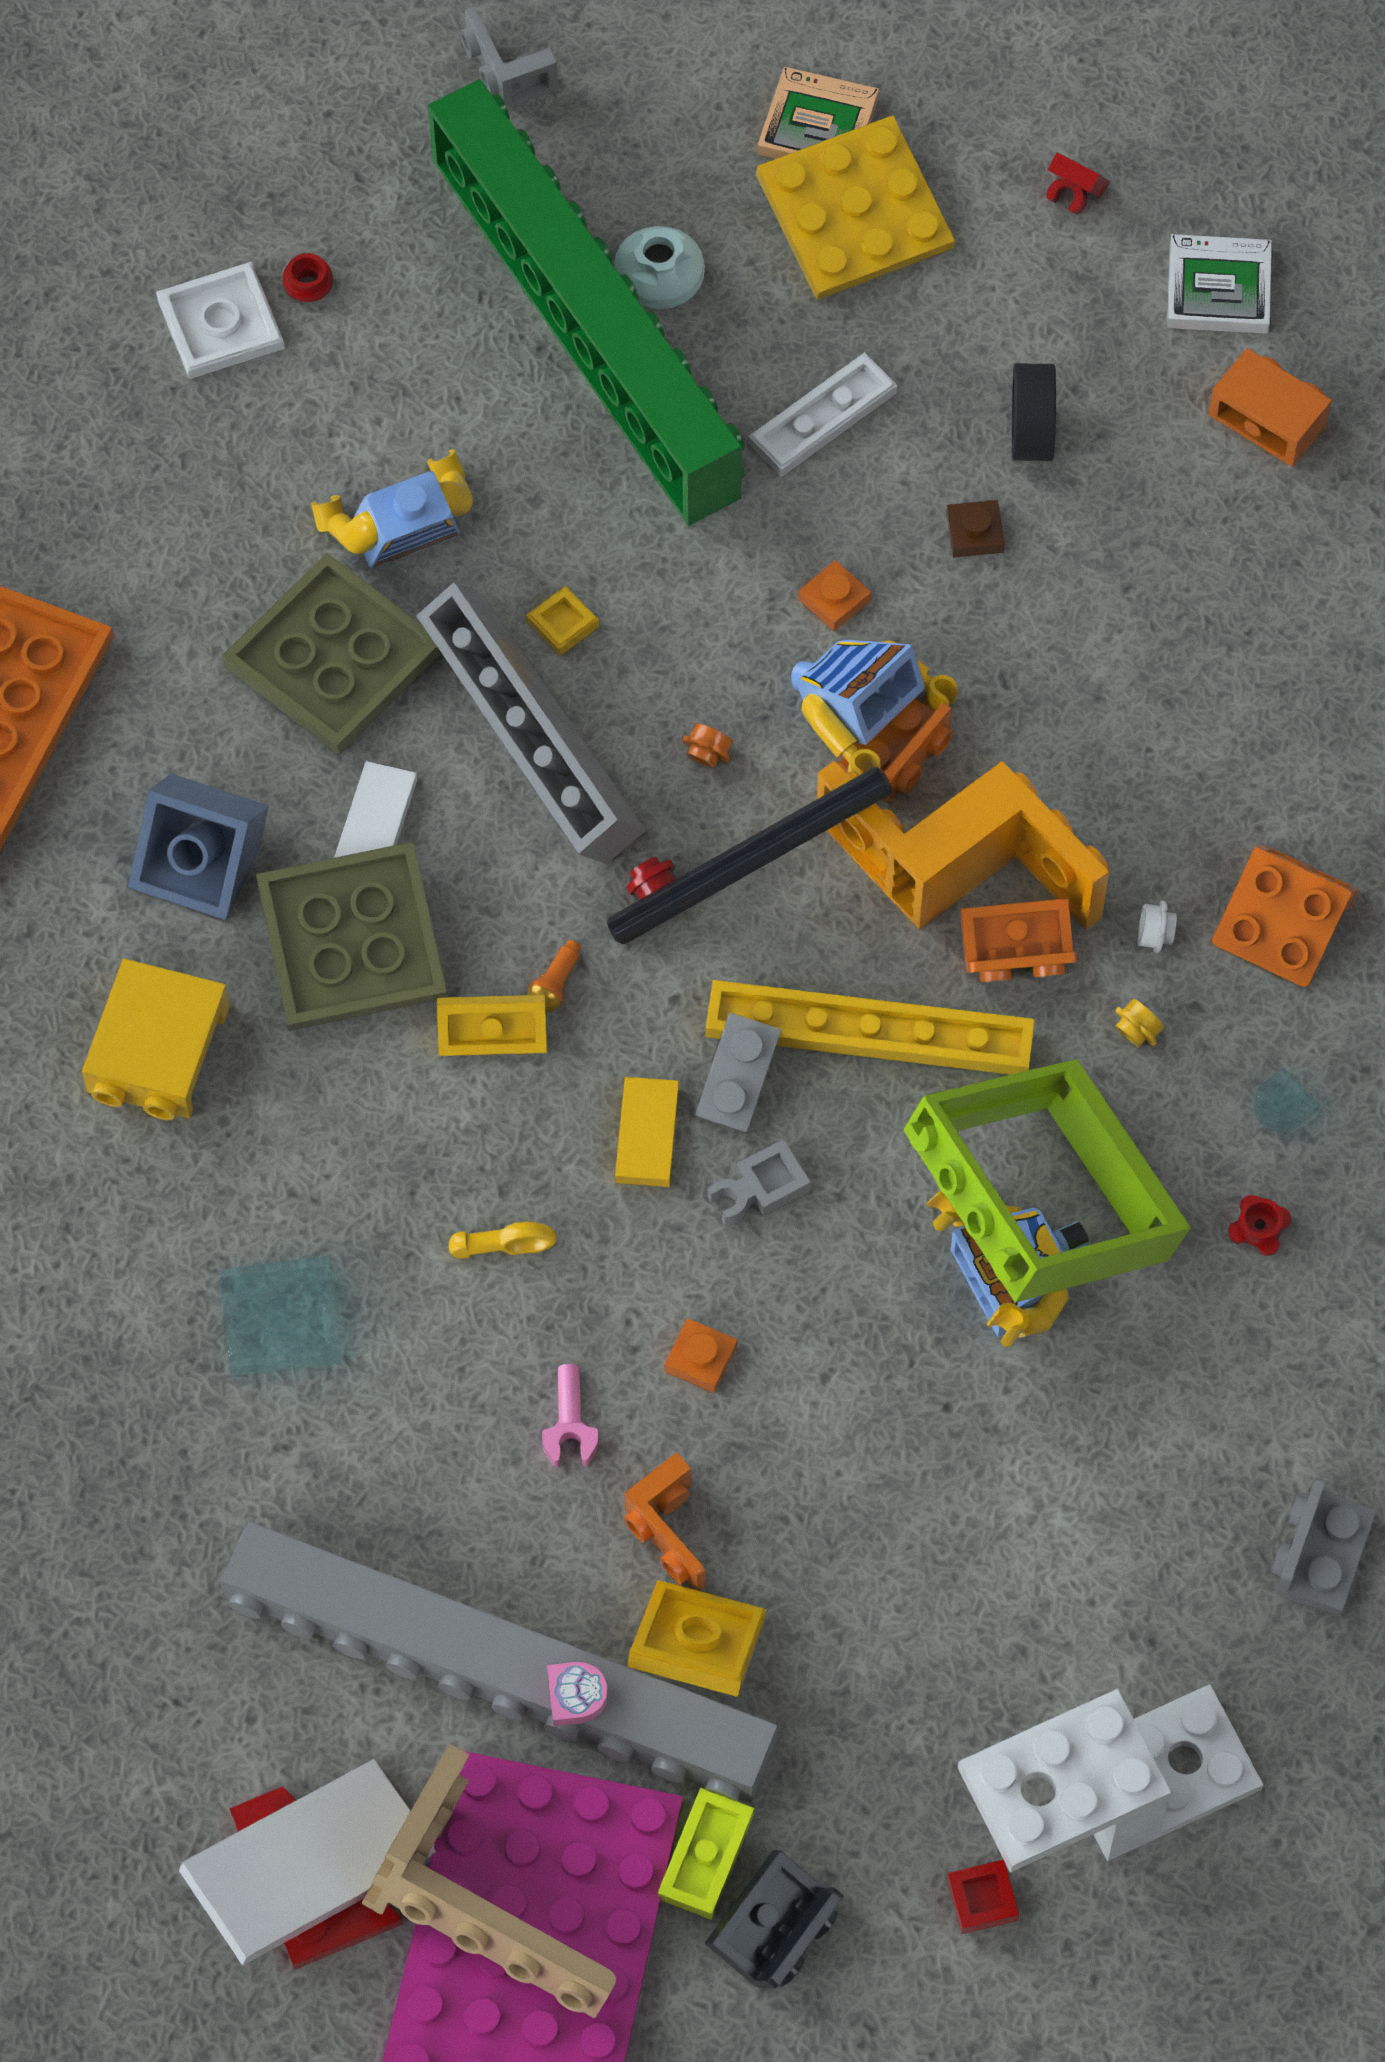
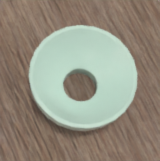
[614,226,705,309]

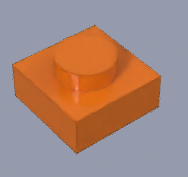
[798,560,872,631]
[664,1318,738,1393]

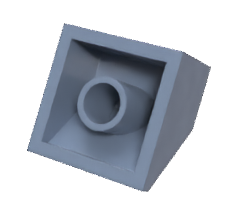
[128,774,269,920]

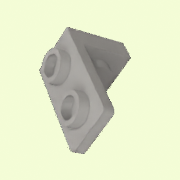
[460,6,558,108]

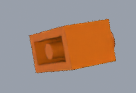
[1208,348,1332,467]

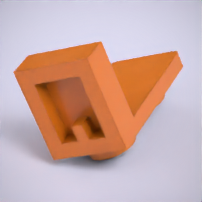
[623,1452,706,1591]

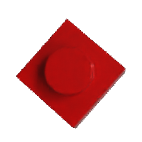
[947,1859,1019,1935]

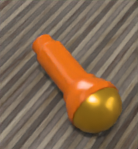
[527,940,581,1013]

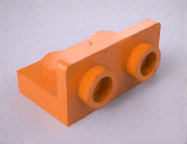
[838,699,954,804]

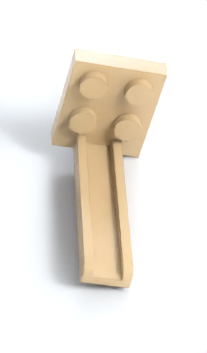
[361,1743,616,2018]

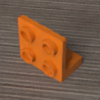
[1212,844,1361,987]

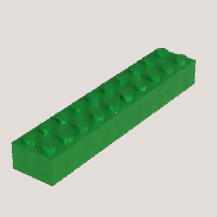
[428,79,745,526]

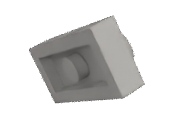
[695,1012,782,1134]

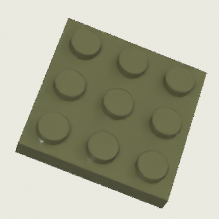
[221,553,441,755]
[256,841,447,1031]

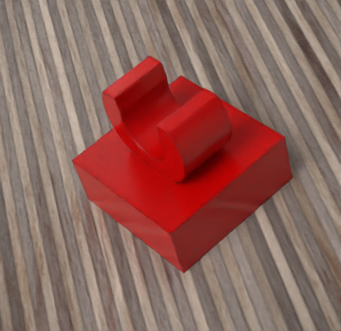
[1046,152,1110,215]

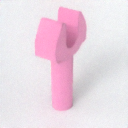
[542,1364,598,1467]

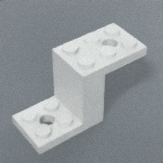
[958,1684,1263,1873]

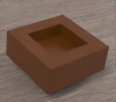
[946,500,1005,558]

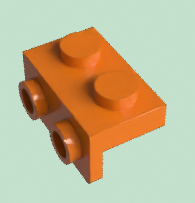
[960,898,1078,982]

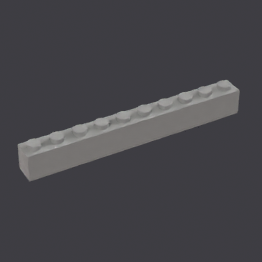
[220,1521,778,1803]

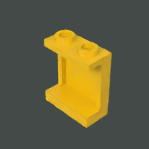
[81,958,230,1120]

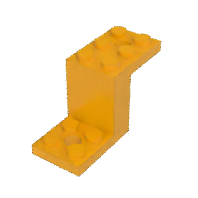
[817,760,1109,930]

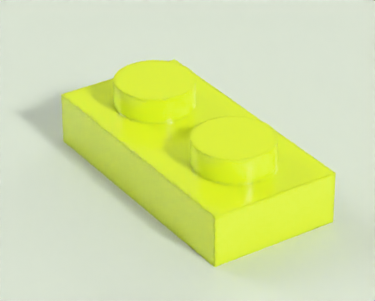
[657,1788,754,1920]

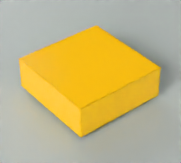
[526,585,599,656]

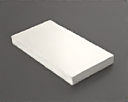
[179,1759,436,1965]

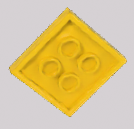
[756,115,955,300]

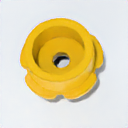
[1115,998,1165,1048]

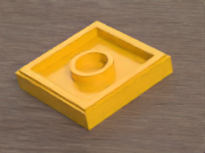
[627,1580,767,1697]

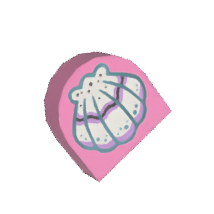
[547,1662,608,1727]

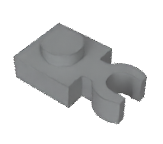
[708,1139,811,1226]

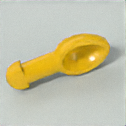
[448,1221,557,1259]

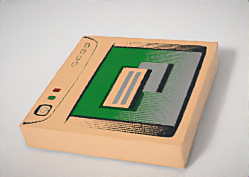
[757,67,879,159]

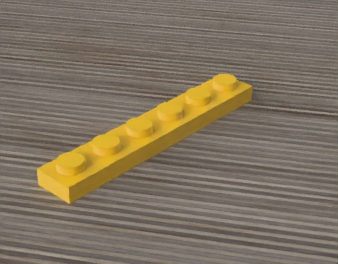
[705,980,1035,1075]

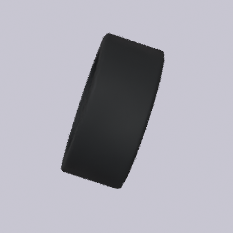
[1012,363,1056,461]

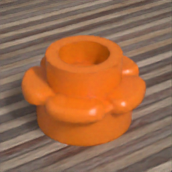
[682,723,733,768]

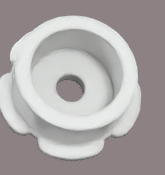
[1138,900,1177,953]

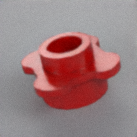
[1228,1195,1292,1256]

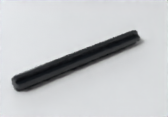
[607,767,892,944]

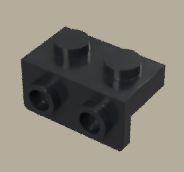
[705,1850,844,1989]

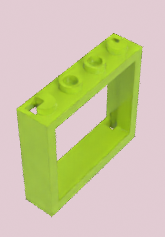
[903,1059,1191,1303]

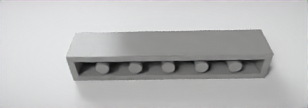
[416,582,646,864]

